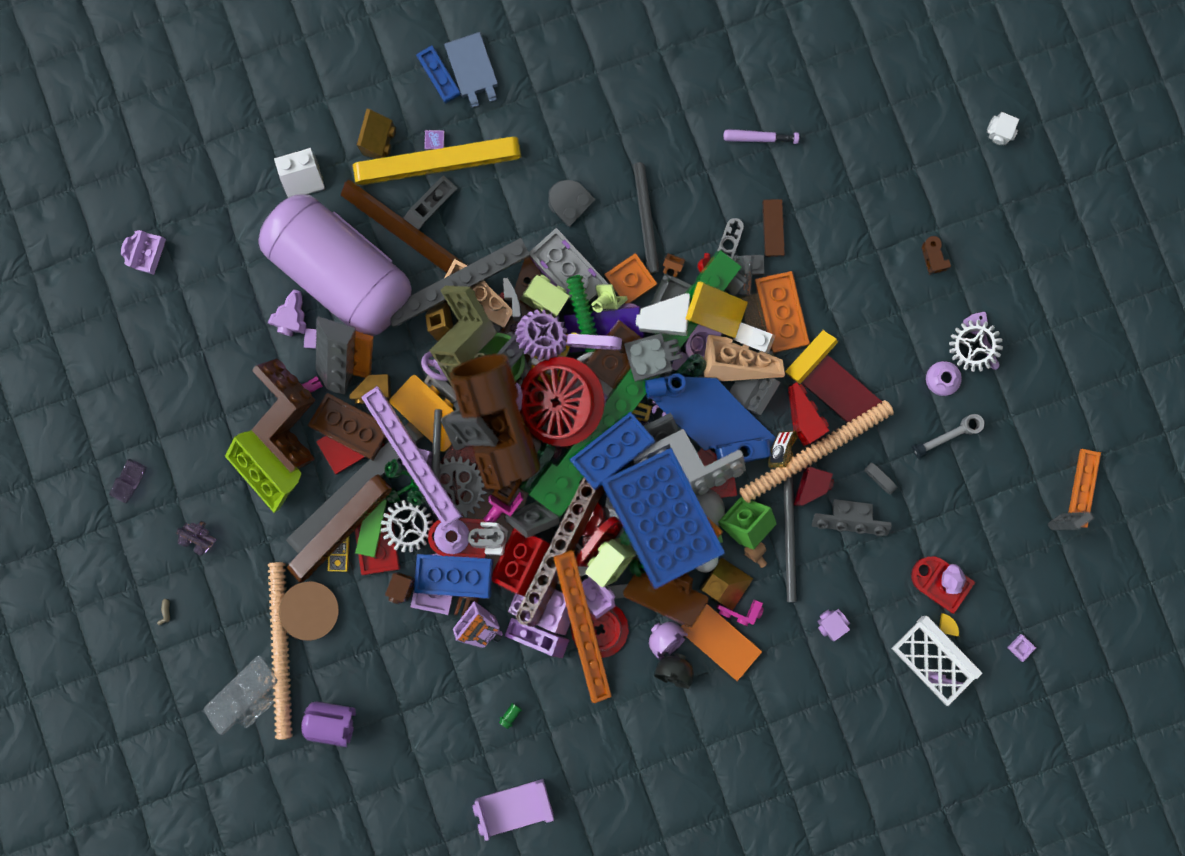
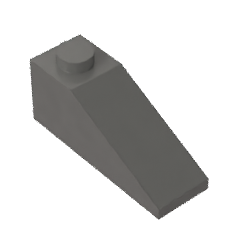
[403,175,457,230]

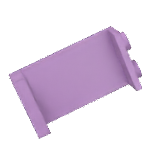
[473,779,554,841]

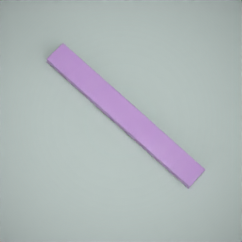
[361,386,462,527]

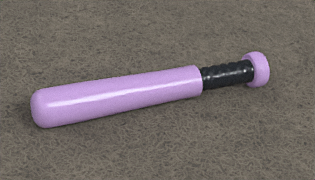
[723,130,799,144]

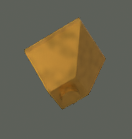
[700,557,753,611]

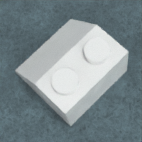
[274,148,325,198]

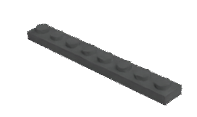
[390,238,530,328]

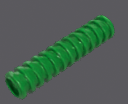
[566,275,599,353]

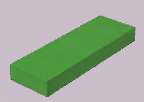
[355,500,388,557]

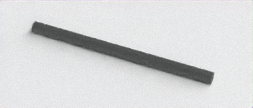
[783,448,797,602]

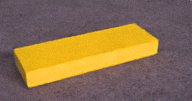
[785,330,838,384]

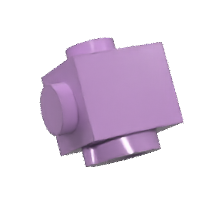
[817,609,850,641]

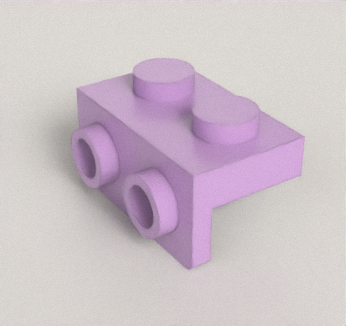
[582,576,615,619]

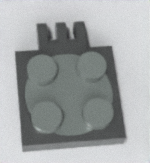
[624,333,683,382]

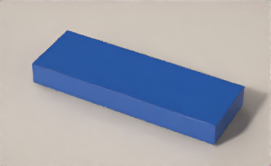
[416,46,461,104]

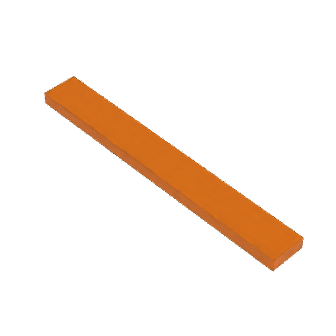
[553,550,612,704]

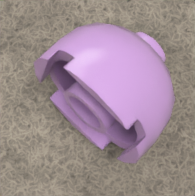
[649,622,688,660]

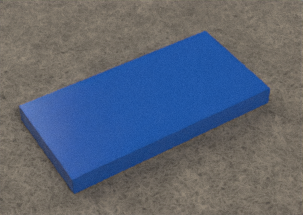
[570,412,656,490]
[414,554,493,598]

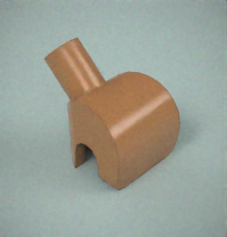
[744,542,767,568]

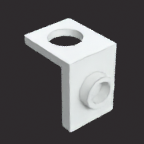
[480,522,508,555]

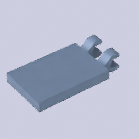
[444,32,498,108]

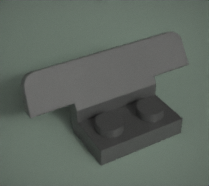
[729,351,781,415]

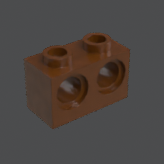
[385,572,415,604]

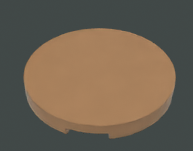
[279,582,338,640]

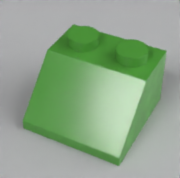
[718,497,777,550]

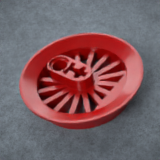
[520,357,605,446]

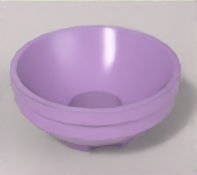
[926,361,962,396]
[434,520,469,554]

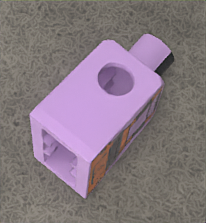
[453,602,503,648]

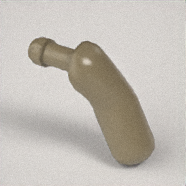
[157,599,170,625]

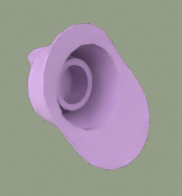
[684,324,722,362]

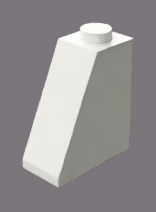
[636,293,691,336]

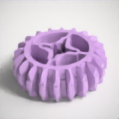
[515,310,567,361]

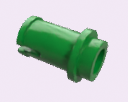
[499,703,522,729]

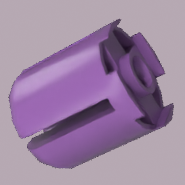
[302,701,356,747]

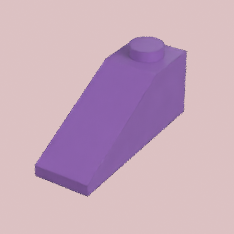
[505,618,569,658]

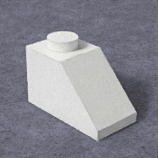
[733,323,776,353]

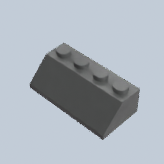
[316,317,356,395]

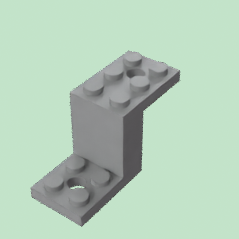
[633,429,746,495]

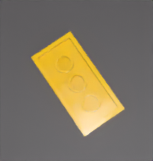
[685,282,748,338]

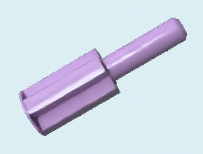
[928,671,963,688]

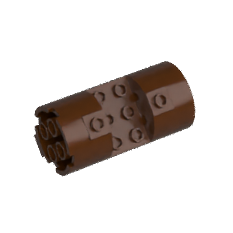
[450,354,541,489]

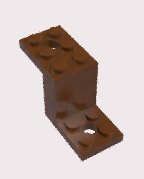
[252,359,316,472]

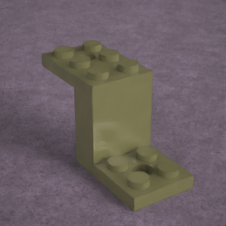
[429,286,497,386]

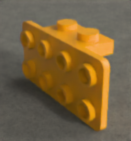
[389,375,454,452]

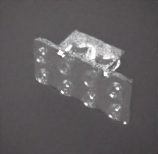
[204,656,278,735]

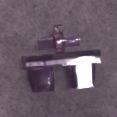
[176,521,216,556]

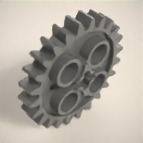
[429,456,487,520]

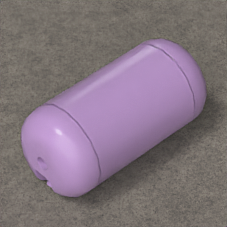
[258,194,412,336]

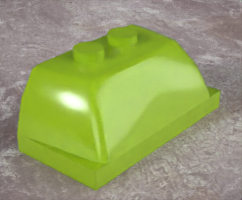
[225,430,301,513]

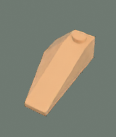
[444,259,512,328]
[703,335,785,381]

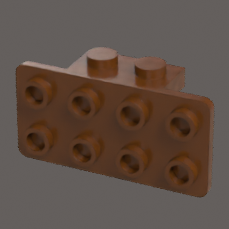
[623,573,708,627]

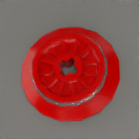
[571,605,629,658]

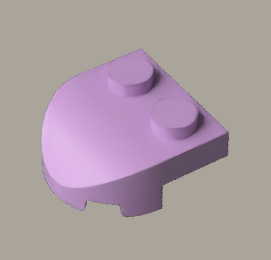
[121,230,166,275]

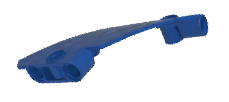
[645,373,777,462]

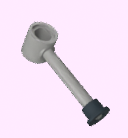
[912,414,984,459]

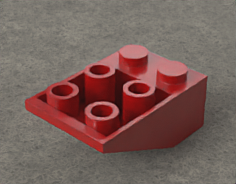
[788,382,829,446]

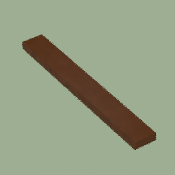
[341,179,466,273]

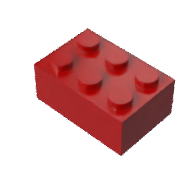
[492,528,550,597]

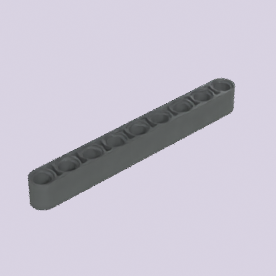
[286,422,424,554]

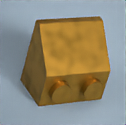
[357,109,396,159]

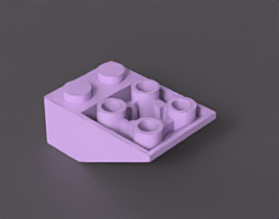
[508,584,570,635]

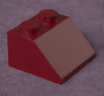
[794,467,834,506]

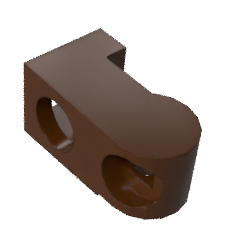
[922,236,951,275]

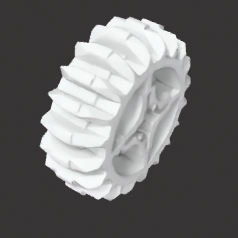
[949,320,1003,372]
[381,500,433,552]

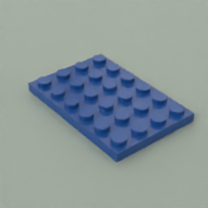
[601,448,725,589]

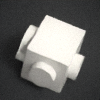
[987,112,1019,145]

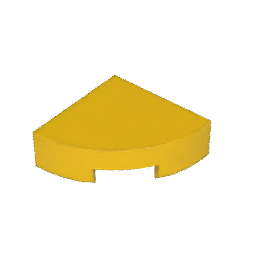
[939,613,959,636]

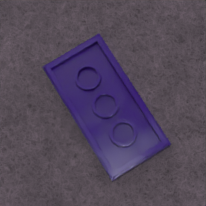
[564,306,645,353]

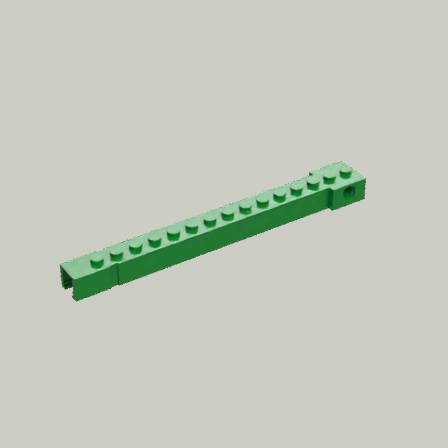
[528,250,741,517]

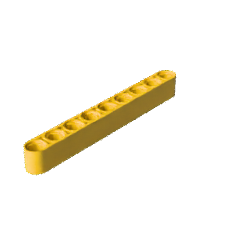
[353,137,521,185]

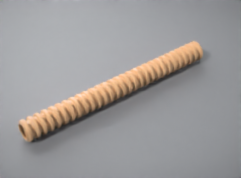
[739,400,894,503]
[268,562,293,739]

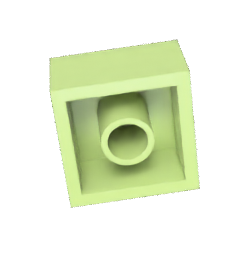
[519,275,569,318]
[585,538,637,588]

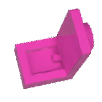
[716,600,764,626]

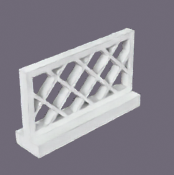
[891,616,982,706]

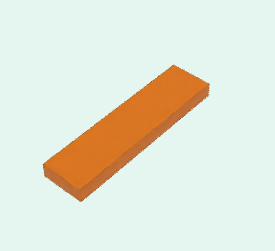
[1068,449,1101,528]

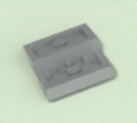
[503,278,522,322]

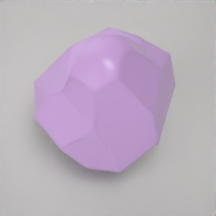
[942,564,966,594]

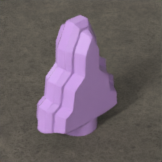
[268,290,307,336]

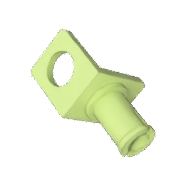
[592,284,628,312]

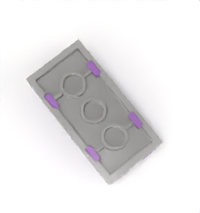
[529,228,608,307]

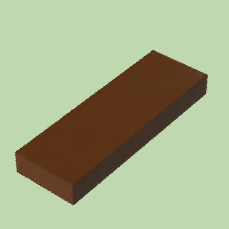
[762,199,785,257]

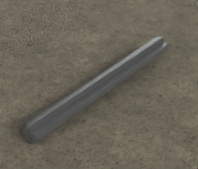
[633,162,659,274]

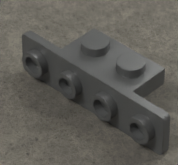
[812,499,892,536]

